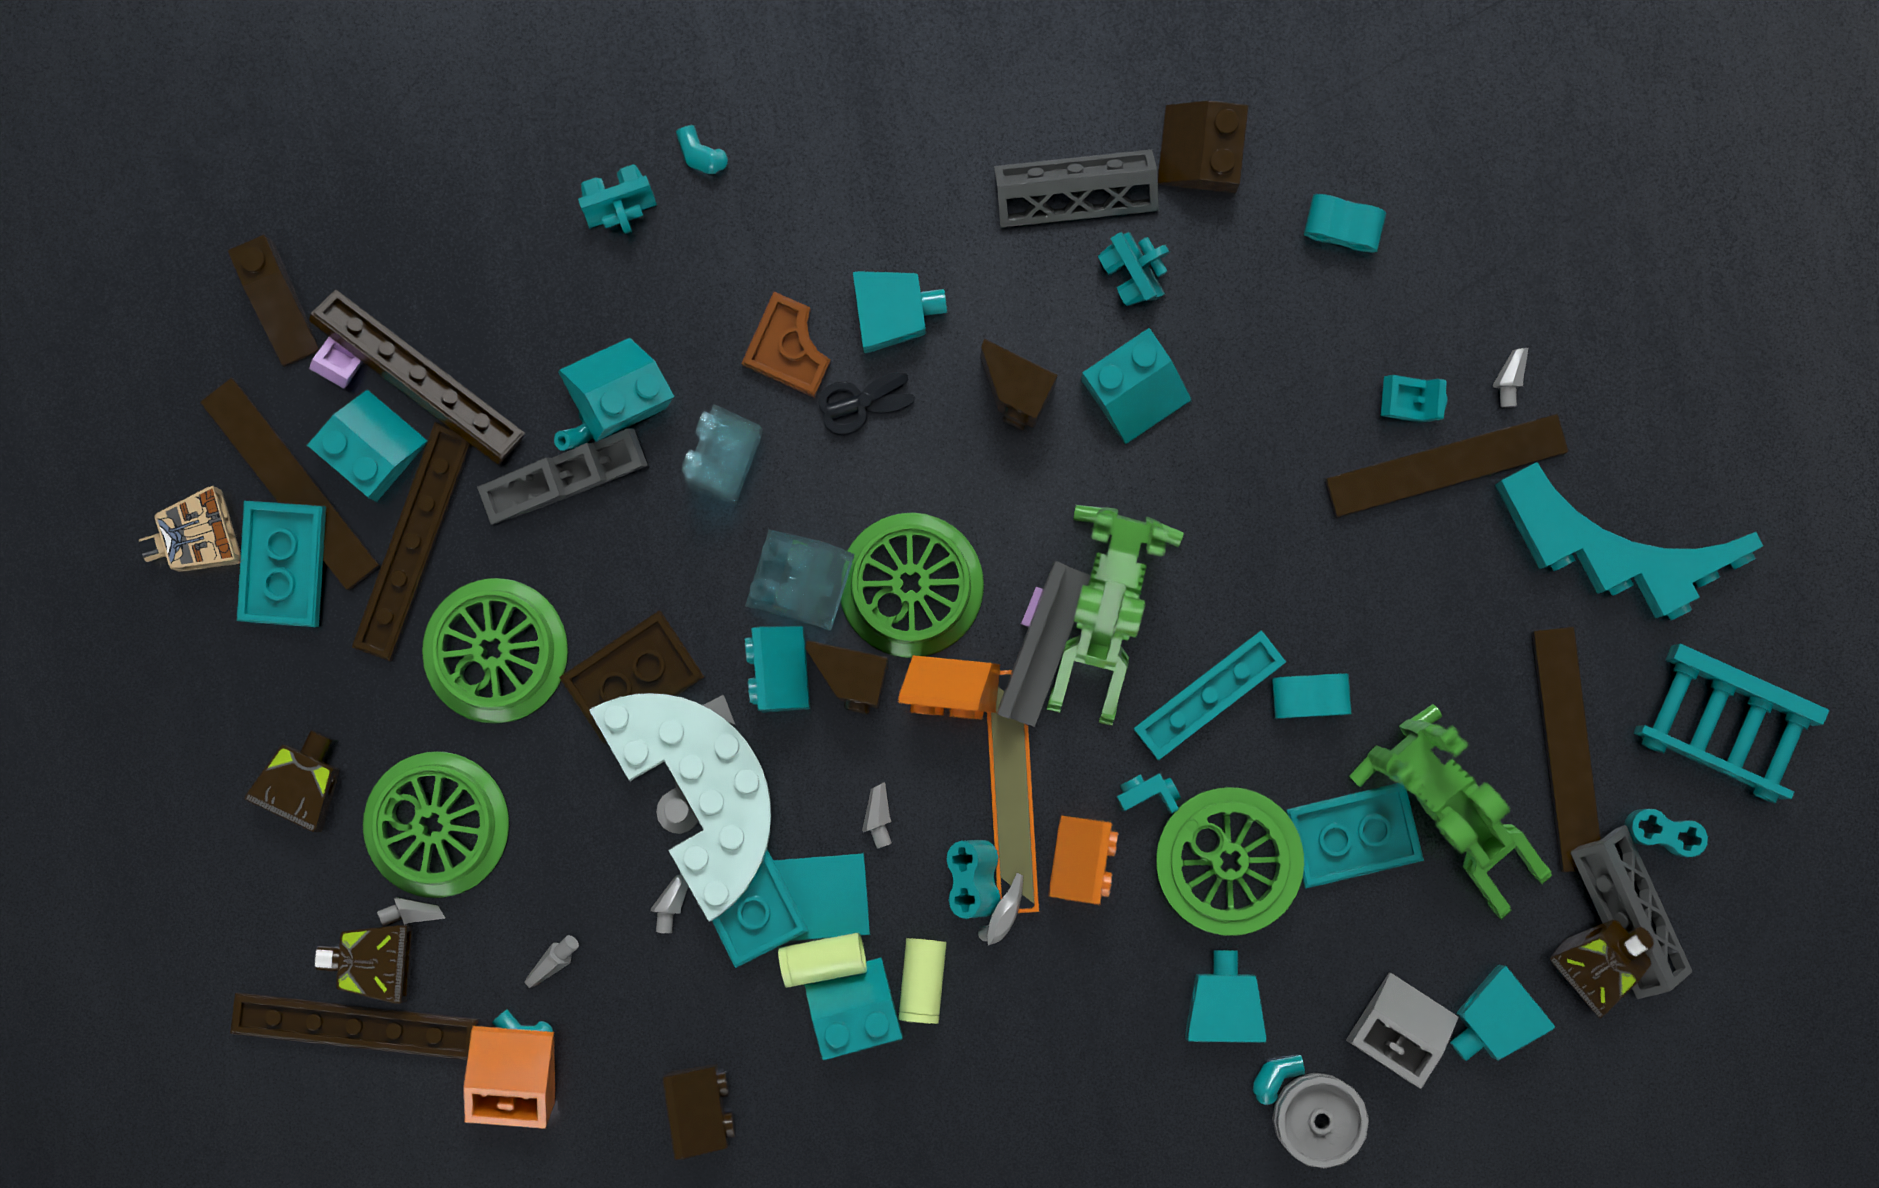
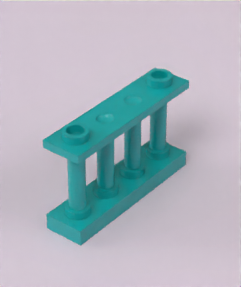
[1633,644,1829,803]

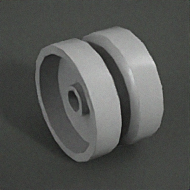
[1272,1072,1369,1168]

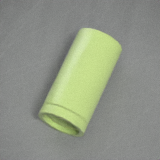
[778,932,867,988]
[898,938,947,1024]

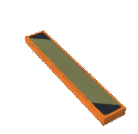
[987,670,1039,913]

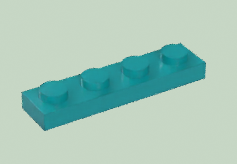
[1133,630,1286,761]

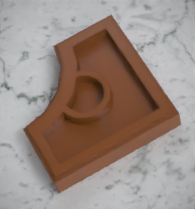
[741,292,831,398]

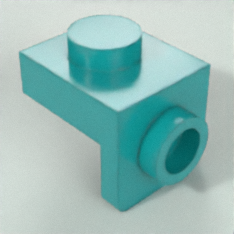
[1381,375,1447,422]
[1115,774,1181,813]

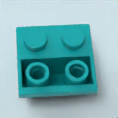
[745,626,811,713]

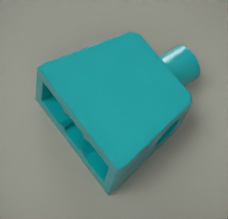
[853,271,947,353]
[1185,950,1266,1042]
[1450,964,1555,1061]

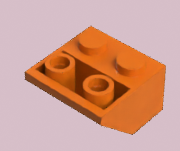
[898,655,1000,720]
[1048,816,1118,905]
[464,1026,555,1128]

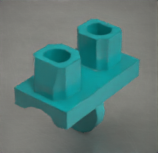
[578,164,657,234]
[1098,232,1170,306]

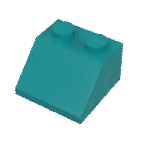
[1081,328,1192,445]
[558,338,674,442]
[307,390,428,502]
[805,957,903,1060]

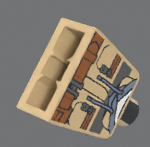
[139,486,241,572]

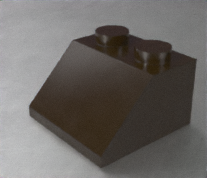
[1157,100,1249,193]
[980,339,1058,430]
[806,640,889,714]
[663,1064,736,1160]

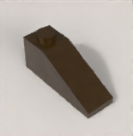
[227,234,320,367]

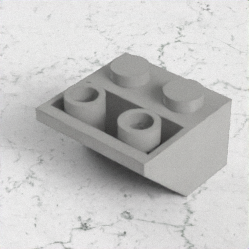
[1346,972,1459,1088]

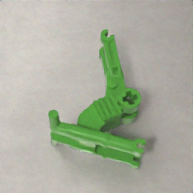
[1047,505,1183,726]
[1349,704,1552,920]

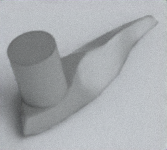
[978,873,1023,946]

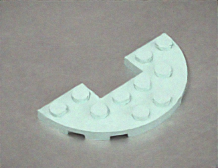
[589,693,771,922]

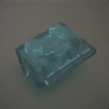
[681,404,764,506]
[745,530,855,631]

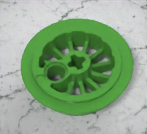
[838,513,984,658]
[422,578,568,724]
[363,752,509,898]
[1157,787,1304,936]

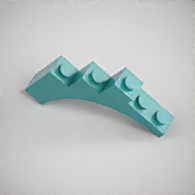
[1495,462,1764,621]

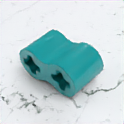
[1304,194,1387,253]
[1272,674,1352,719]
[1624,809,1708,857]
[947,840,1001,919]

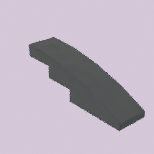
[477,428,648,524]

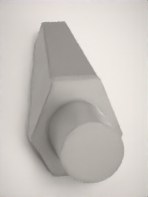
[1493,348,1528,408]
[862,782,892,849]
[651,874,688,933]
[377,897,445,927]
[524,935,579,988]

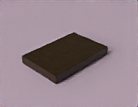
[559,610,705,744]

